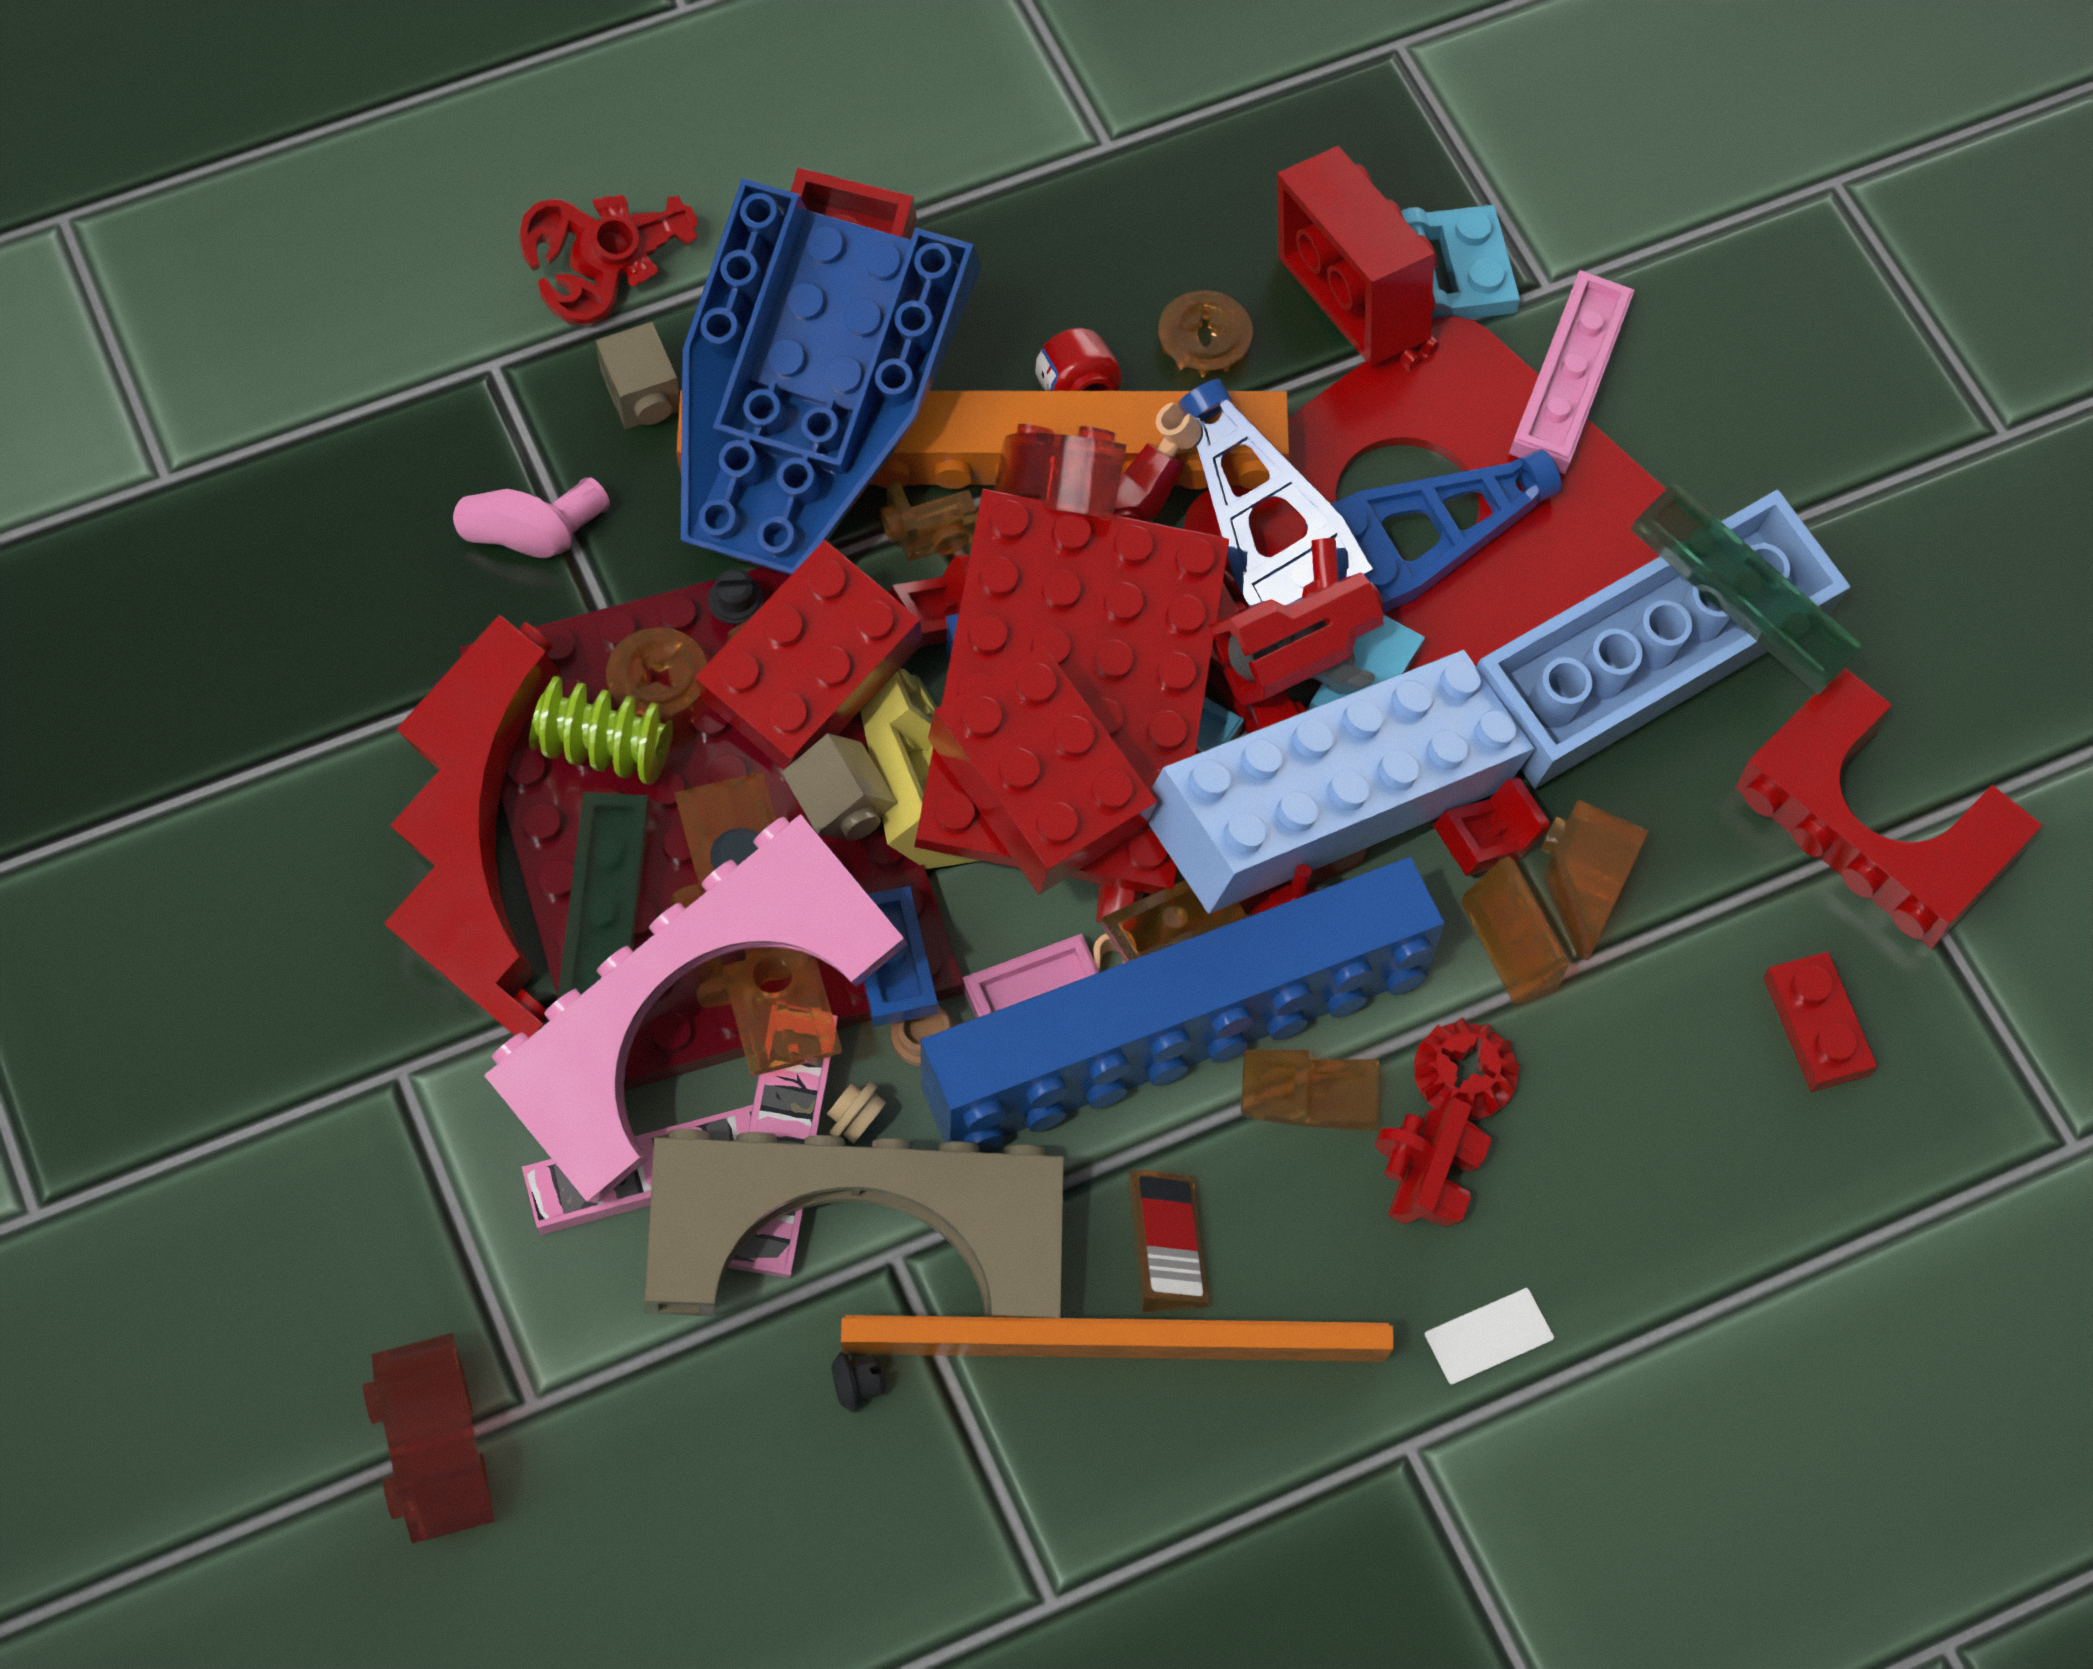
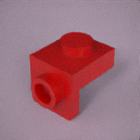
[888,554,969,647]
[1433,777,1550,876]

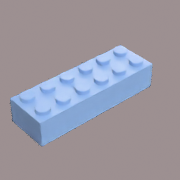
[1476,489,1851,789]
[1148,650,1535,914]

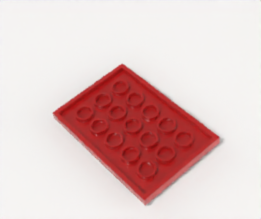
[914,489,1230,897]

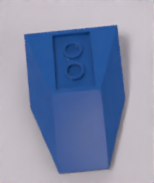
[681,178,982,575]

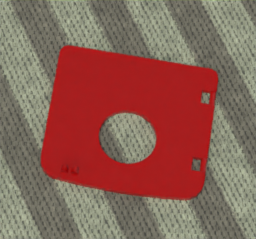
[1183,316,1702,685]

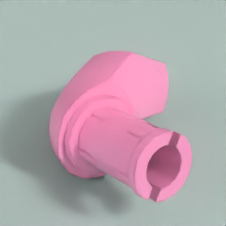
[453,477,610,558]

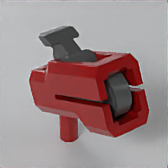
[1208,538,1384,706]

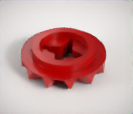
[1413,1017,1520,1120]

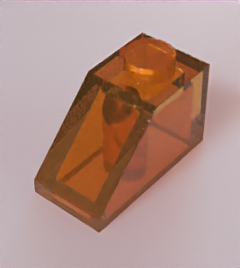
[1540,799,1648,961]
[1101,880,1248,963]

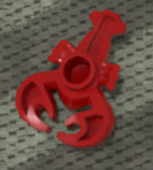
[519,195,698,327]

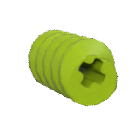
[529,676,673,785]

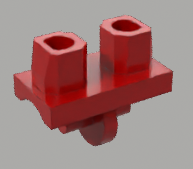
[1374,1097,1492,1227]

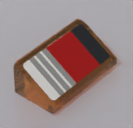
[1127,1170,1209,1313]

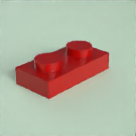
[1763,951,1877,1093]

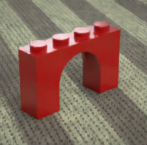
[1735,666,2043,950]

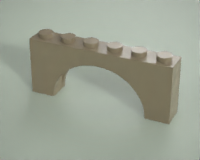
[644,1129,1063,1318]

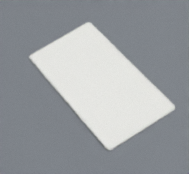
[1424,1288,1554,1384]

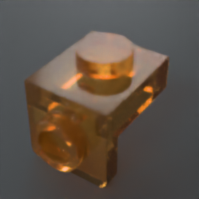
[880,480,977,562]

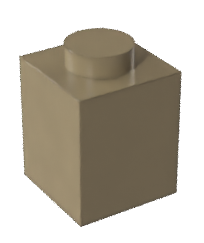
[595,322,680,430]
[781,733,897,841]

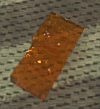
[1241,1050,1382,1130]

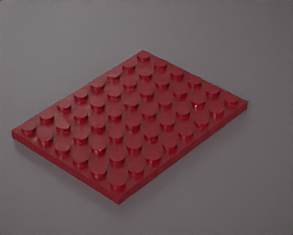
[459,567,964,1091]

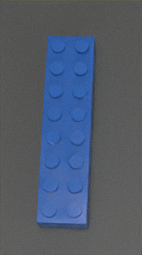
[920,856,1445,1153]

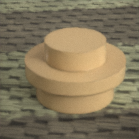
[827,1081,886,1144]

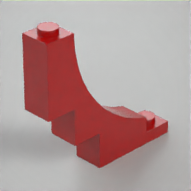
[384,615,561,1038]

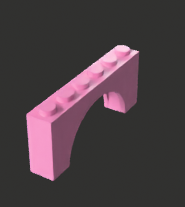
[484,814,908,1203]

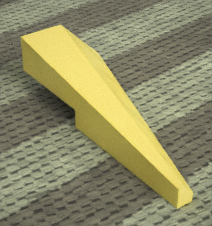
[860,668,981,869]

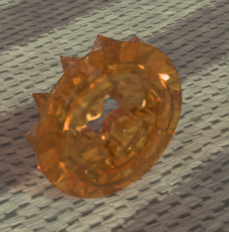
[1158,290,1253,377]
[606,627,707,721]

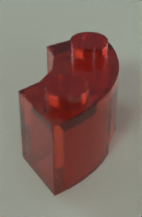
[993,424,1127,522]
[362,1333,495,1544]

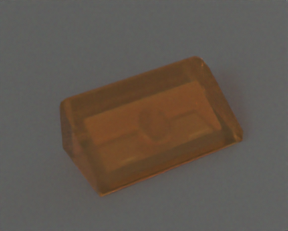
[1461,856,1569,1005]

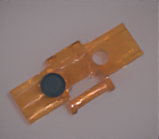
[671,771,842,1077]

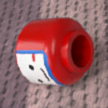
[1035,328,1122,391]

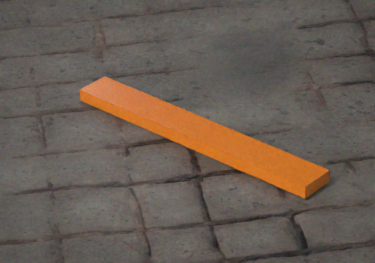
[841,1315,1394,1362]

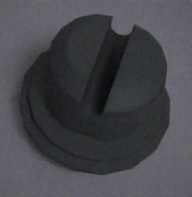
[708,569,764,625]
[831,1351,886,1413]

